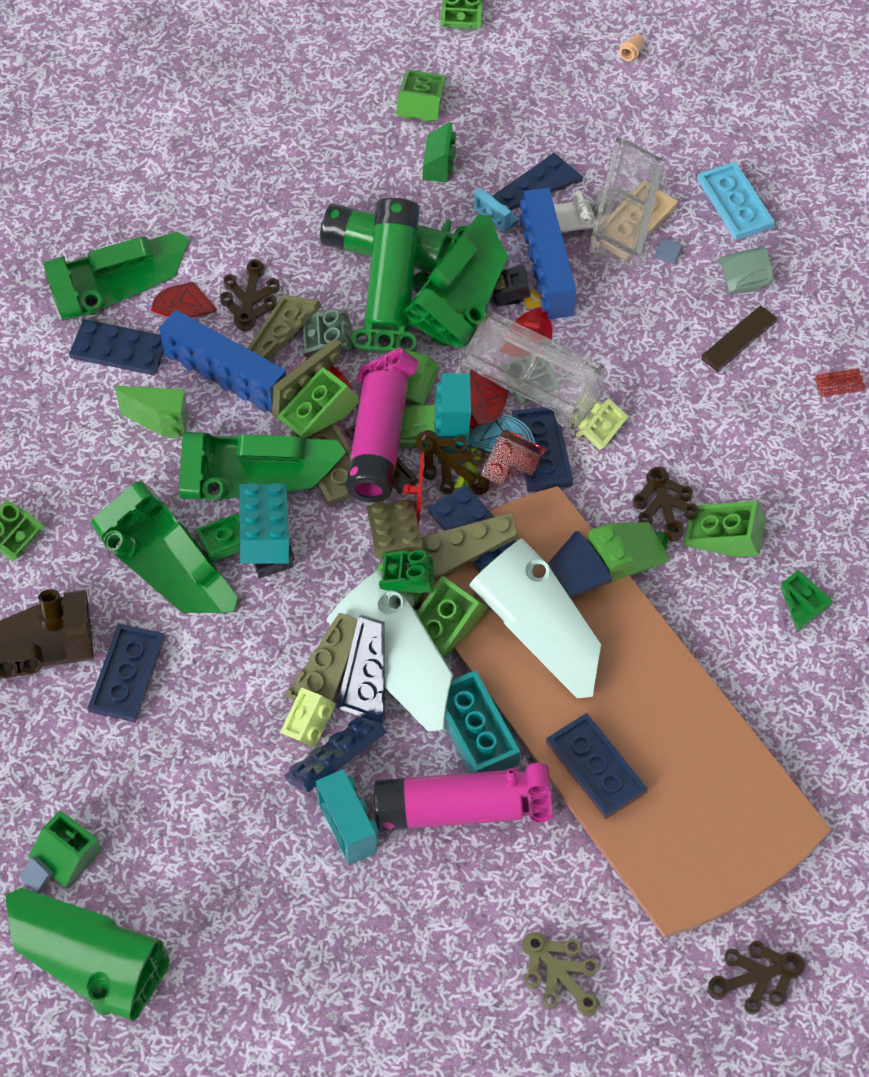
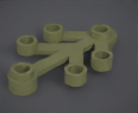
[522,932,599,1017]

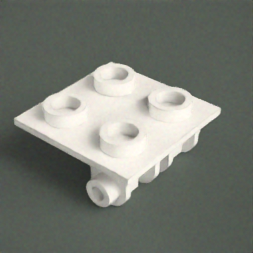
[554,191,598,233]

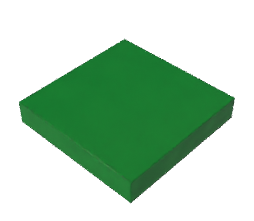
[195,513,240,563]

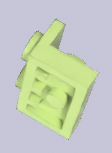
[575,398,628,450]
[280,687,336,748]

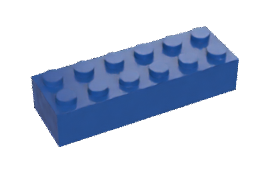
[519,188,576,319]
[159,309,286,413]

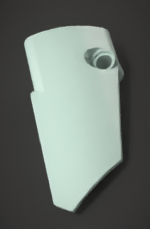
[469,538,601,698]
[327,569,453,732]

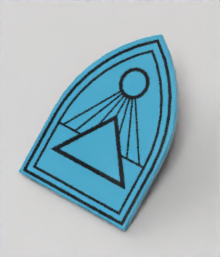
[467,414,535,453]

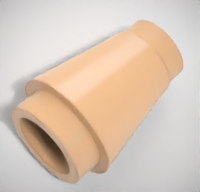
[619,34,644,61]

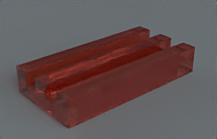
[815,368,865,397]

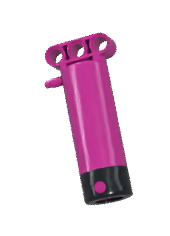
[346,348,419,503]
[374,763,552,831]

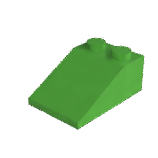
[396,69,446,122]
[277,367,360,438]
[115,385,189,439]
[684,501,767,557]
[587,522,670,582]
[416,576,488,659]

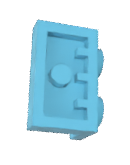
[474,188,518,232]

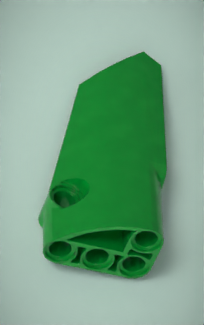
[403,214,508,348]
[43,231,189,321]
[179,432,347,501]
[91,481,239,613]
[5,888,170,1021]

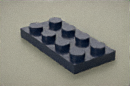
[69,319,164,376]
[512,405,573,492]
[428,484,516,573]
[87,623,165,723]
[546,713,648,819]
[284,717,387,792]

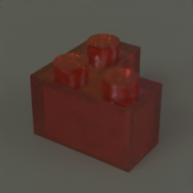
[481,429,546,486]

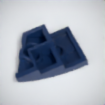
[545,530,612,599]

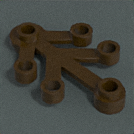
[220,259,280,331]
[416,430,490,495]
[633,467,698,541]
[707,941,805,1015]

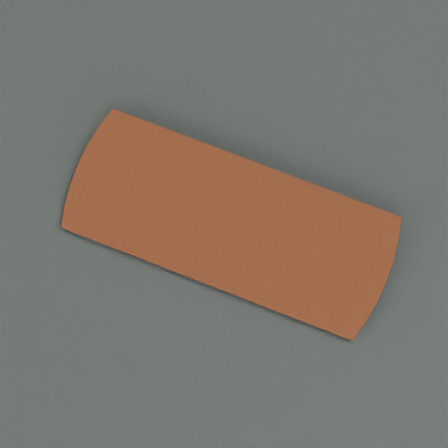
[419,486,831,938]

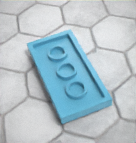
[697,162,775,241]

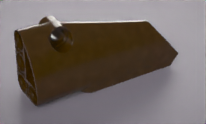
[0,589,94,679]

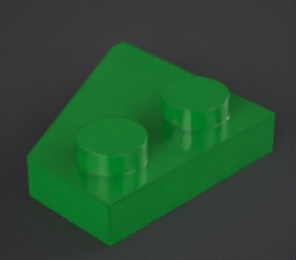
[780,570,833,632]

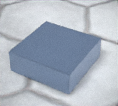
[654,238,683,265]
[19,856,54,893]

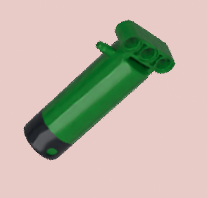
[352,198,420,354]
[320,203,468,272]

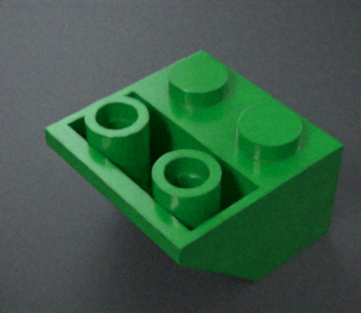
[423,122,456,182]
[29,810,102,889]

